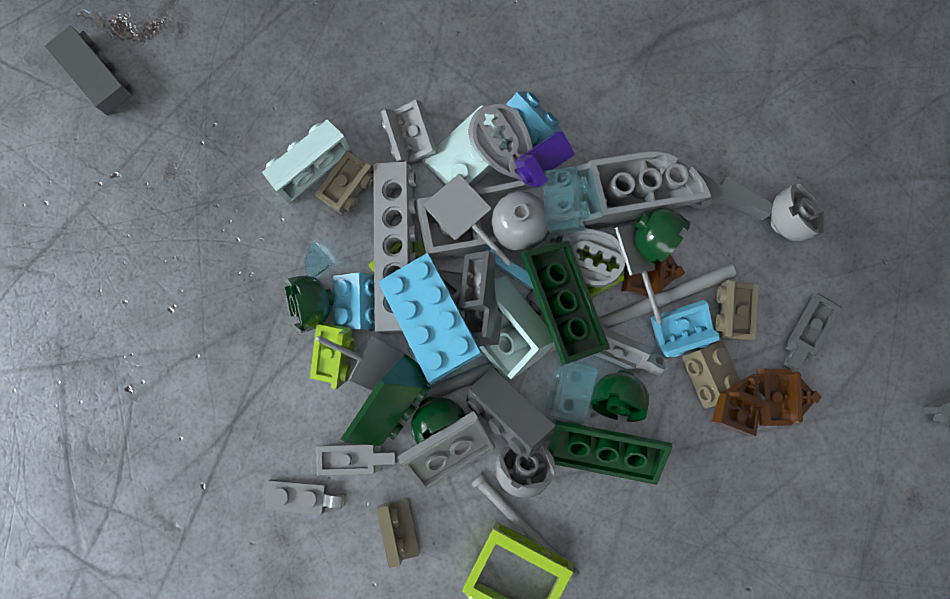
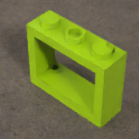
[462,521,574,599]

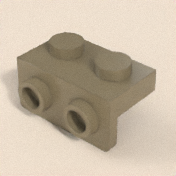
[314,150,374,215]
[715,280,759,341]
[682,340,741,408]

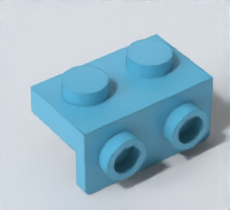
[506,91,562,147]
[333,273,375,331]
[651,300,720,357]

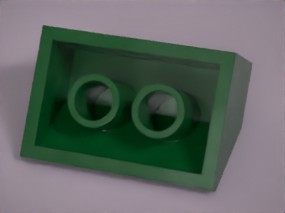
[341,354,431,446]

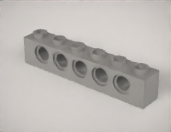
[373,161,418,334]

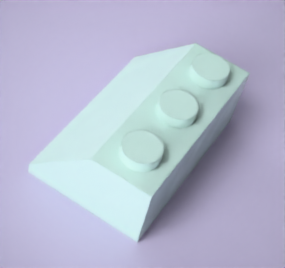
[422,105,510,188]
[262,120,352,203]
[461,276,554,382]

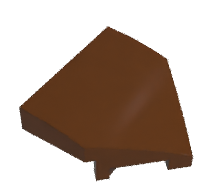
[622,254,685,296]
[758,369,822,426]
[712,374,769,436]

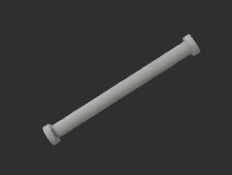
[471,472,580,585]

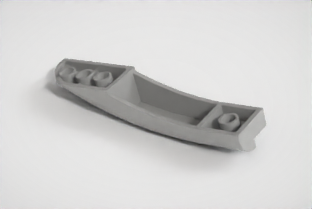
[417,152,711,259]

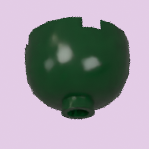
[634,208,690,266]
[285,275,334,333]
[590,370,649,422]
[411,397,466,444]

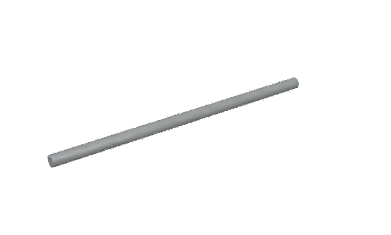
[424,264,737,399]

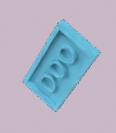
[378,253,483,384]

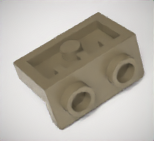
[376,499,420,568]

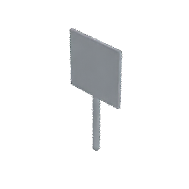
[423,174,511,266]
[615,226,662,324]
[316,336,408,391]

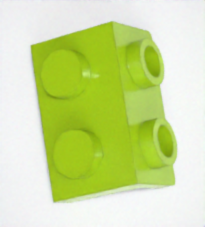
[310,323,355,389]

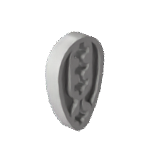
[468,104,533,180]
[545,228,625,288]

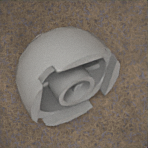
[771,184,827,241]
[492,191,550,251]
[495,442,556,498]

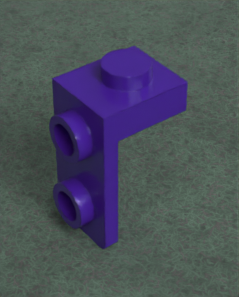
[514,131,575,187]

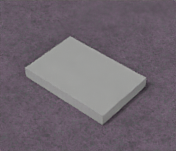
[397,411,495,491]

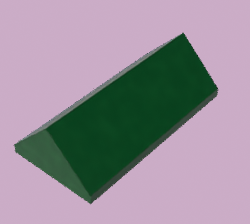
[521,240,610,365]
[547,419,673,485]

